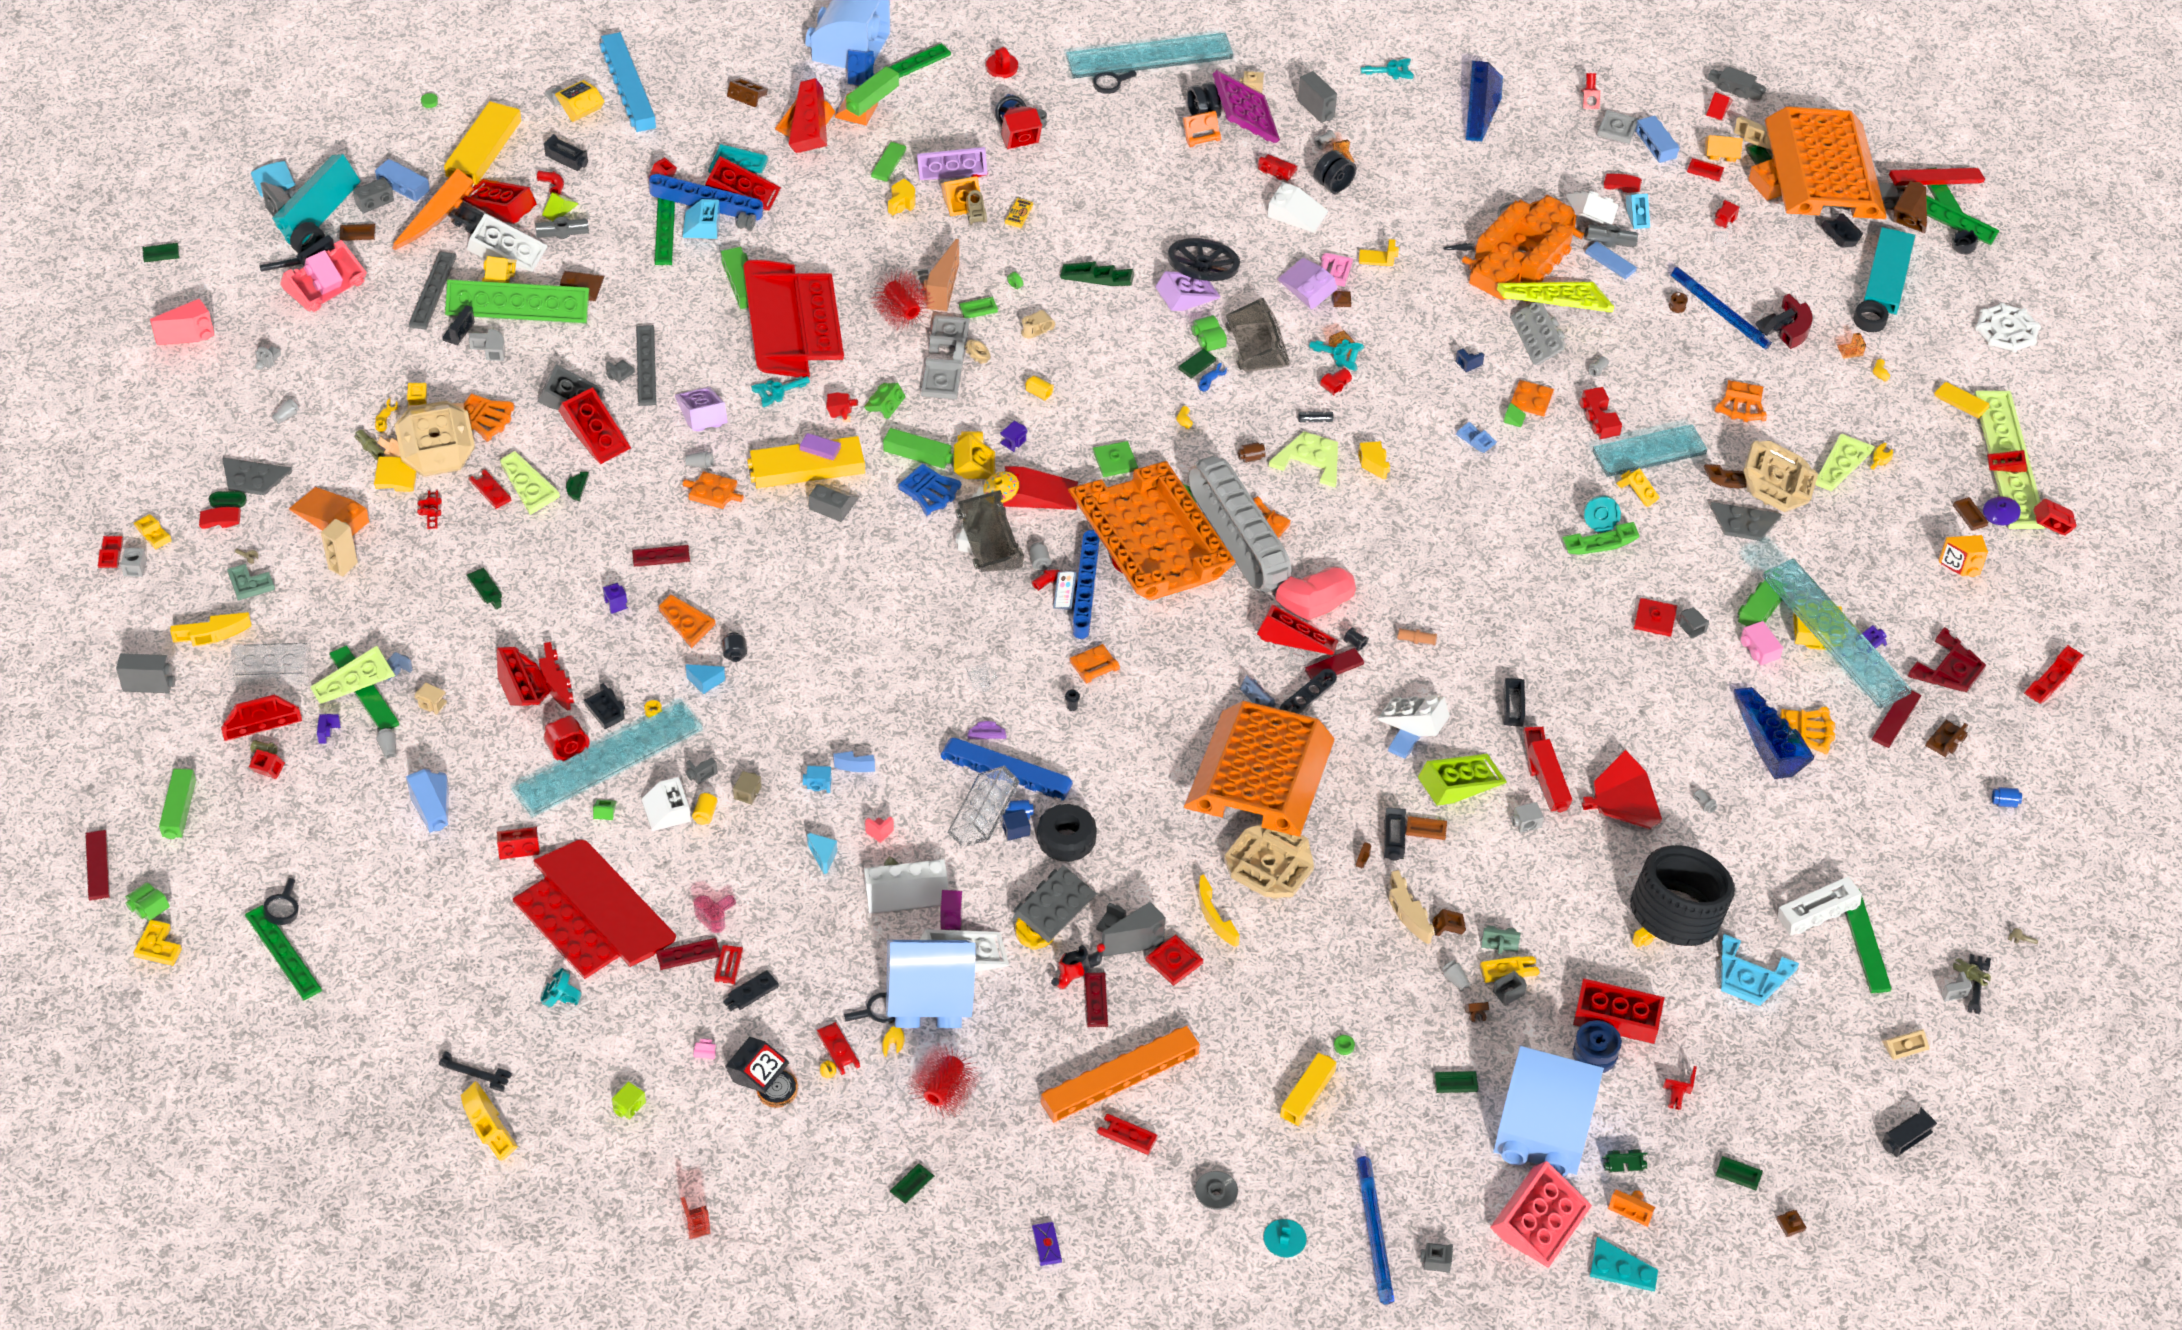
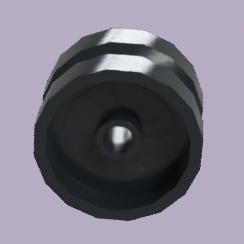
[1186,82,1222,118]
[1313,150,1357,194]

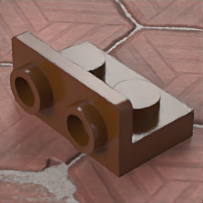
[727,78,768,107]
[1925,719,1968,758]

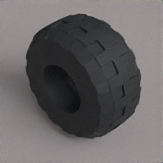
[1037,804,1097,862]

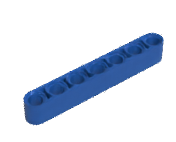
[649,174,763,221]
[1073,530,1100,639]
[941,738,1073,801]

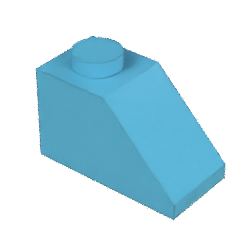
[1626,193,1650,229]

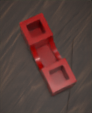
[1579,387,1622,439]

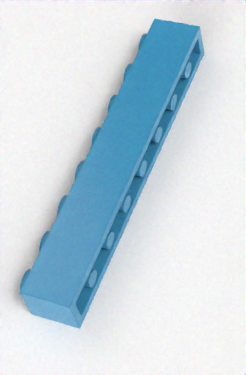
[599,32,656,132]

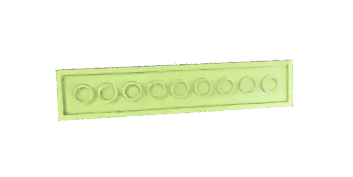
[1974,391,2045,529]

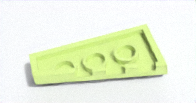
[1815,434,1875,491]
[500,451,560,515]
[310,646,395,704]

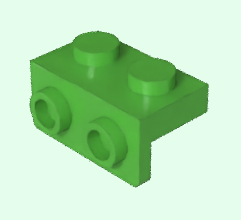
[864,383,906,419]

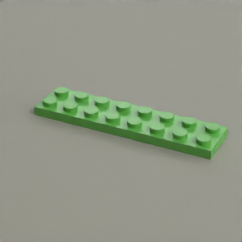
[445,280,590,324]

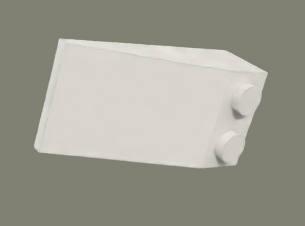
[467,214,548,272]
[920,929,1009,972]

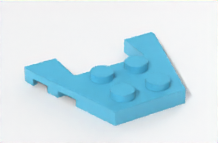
[1721,934,1799,1006]

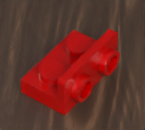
[1258,154,1298,181]
[497,826,540,860]

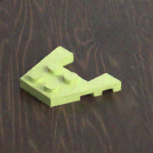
[1269,431,1338,487]

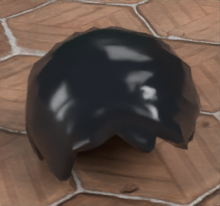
[1951,229,1978,255]

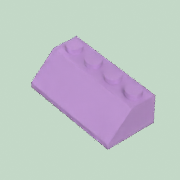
[917,147,987,180]

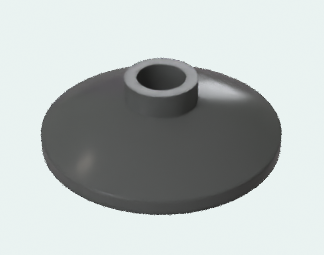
[1195,1171,1238,1210]

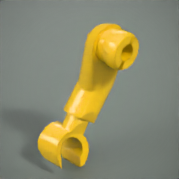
[375,398,398,432]

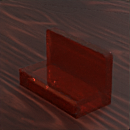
[680,1197,711,1240]

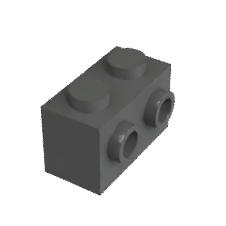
[353,177,394,214]

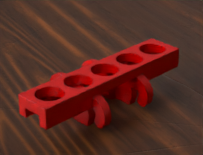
[417,490,442,529]

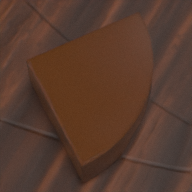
[1356,842,1372,869]

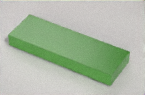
[871,142,906,182]

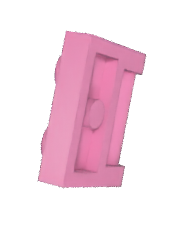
[1321,253,1353,287]

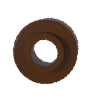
[1238,442,1266,463]

